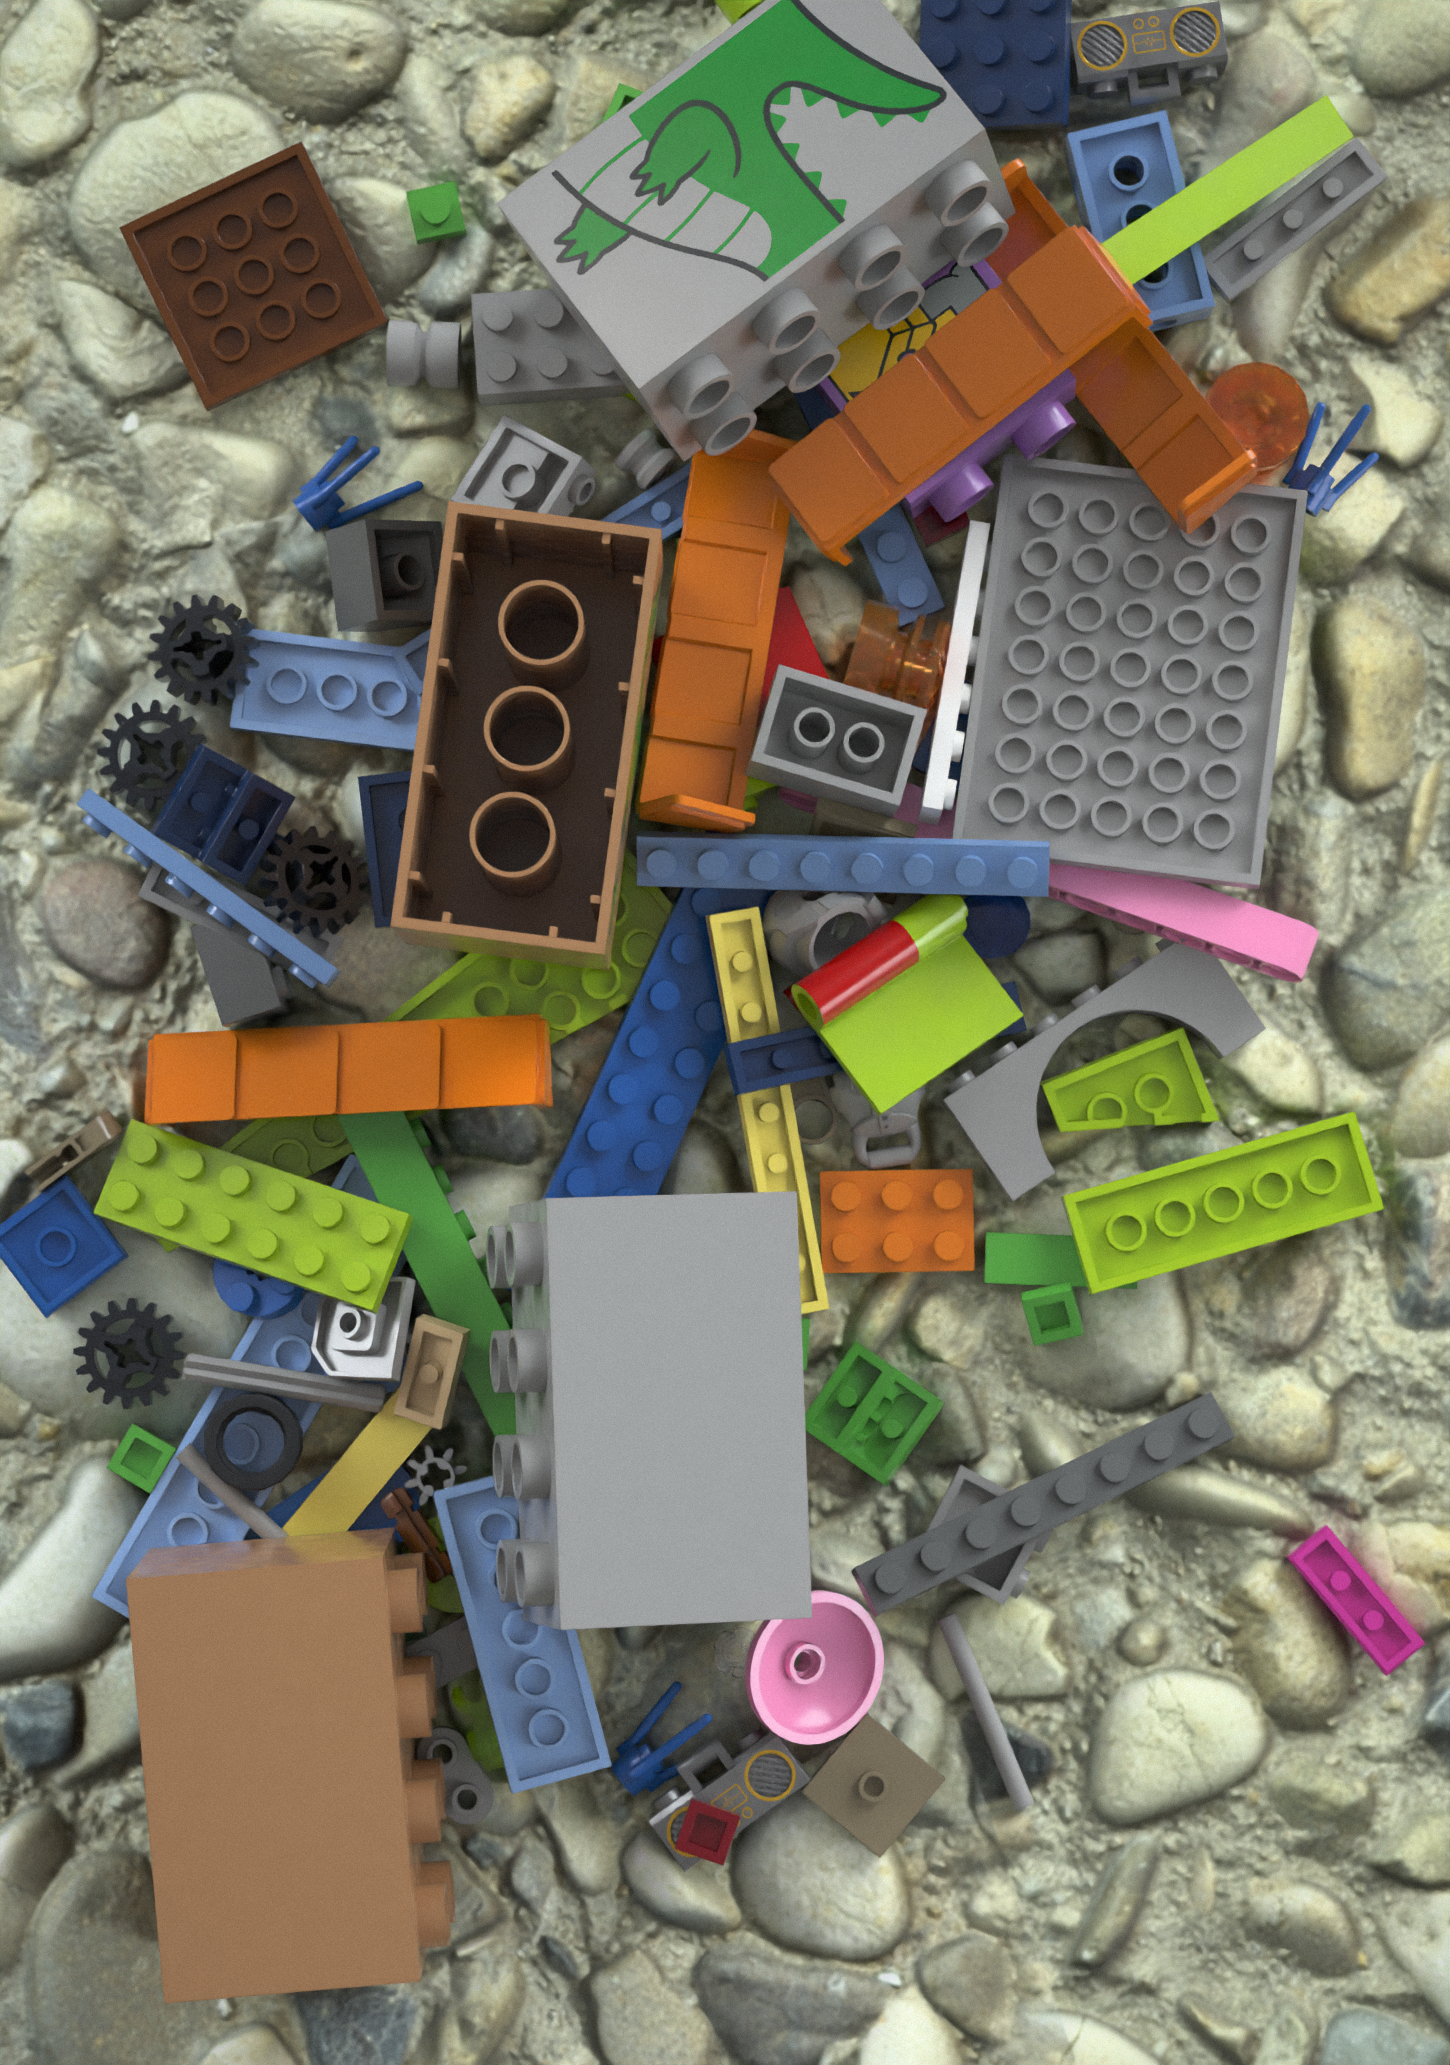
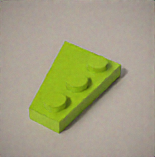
[1040,1026,1220,1132]

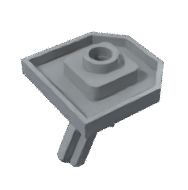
[311,1277,416,1382]

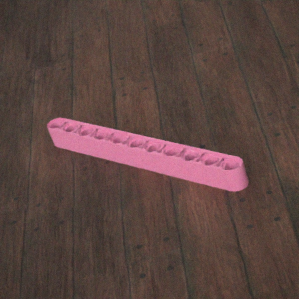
[778,782,1319,983]

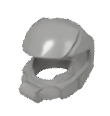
[762,890,887,977]

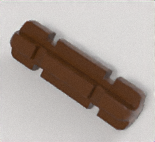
[381,1487,453,1583]

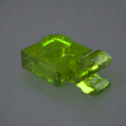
[452,1680,504,1772]

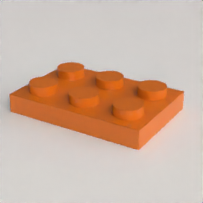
[819,1169,975,1273]

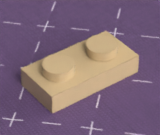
[394,1314,471,1430]

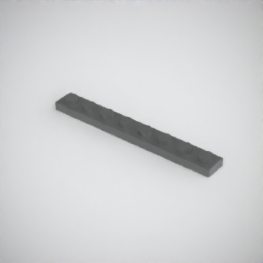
[851,1392,1235,1617]

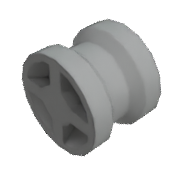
[615,427,678,492]

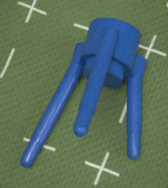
[1282,402,1379,517]
[292,436,423,533]
[611,1681,712,1796]

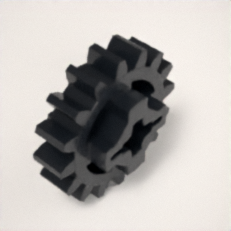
[148,594,261,706]
[97,700,208,812]
[258,826,370,938]
[73,1298,187,1409]

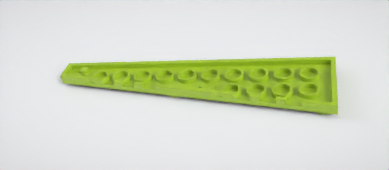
[155,846,672,1253]

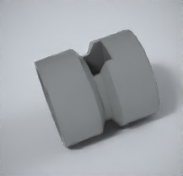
[386,320,462,389]

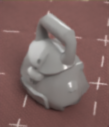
[829,1072,926,1171]

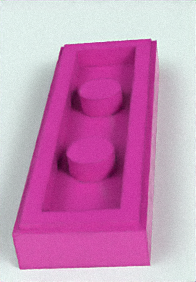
[1286,1524,1426,1676]

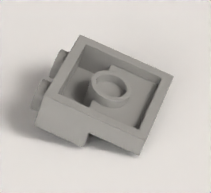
[450,415,596,517]
[924,1465,1054,1605]

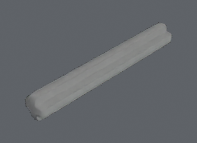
[183,1353,386,1412]

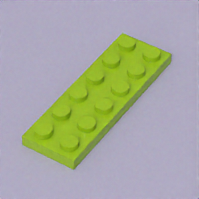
[1061,1111,1384,1295]
[93,1119,414,1314]

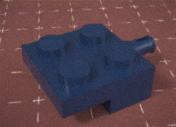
[150,743,296,886]

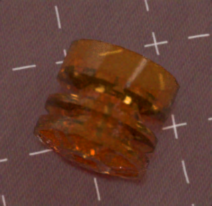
[1204,361,1309,477]
[843,599,951,716]

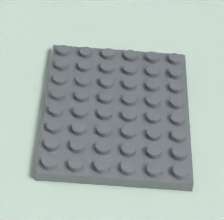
[952,453,1308,890]

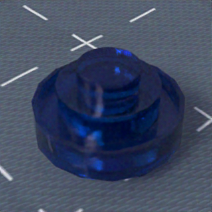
[963,895,1030,959]

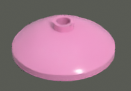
[745,1590,884,1745]

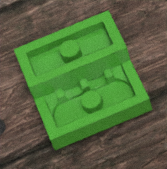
[805,1341,945,1487]

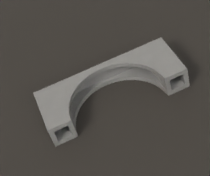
[942,938,1266,1202]

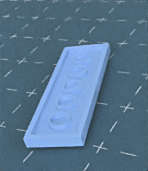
[230,629,422,753]
[432,1475,612,1794]

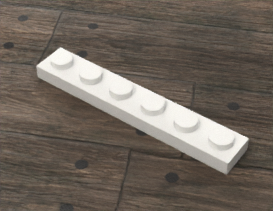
[917,520,992,825]

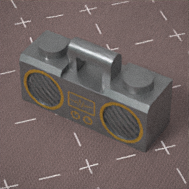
[1070,1,1228,108]
[648,1725,810,1872]

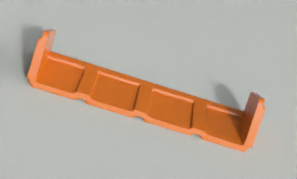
[985,158,1258,535]
[766,225,1154,567]
[635,428,798,833]
[145,1014,553,1128]

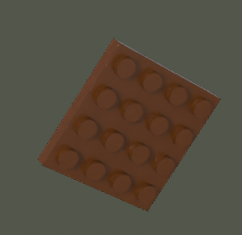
[119,141,389,412]

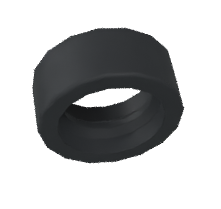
[204,1393,303,1491]

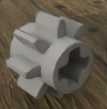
[405,1445,467,1506]

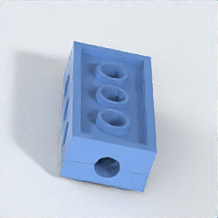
[1063,110,1215,332]

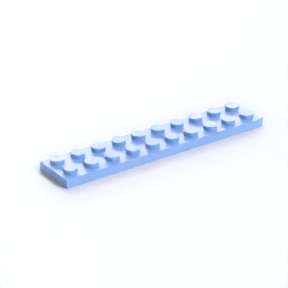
[91,1153,407,1618]

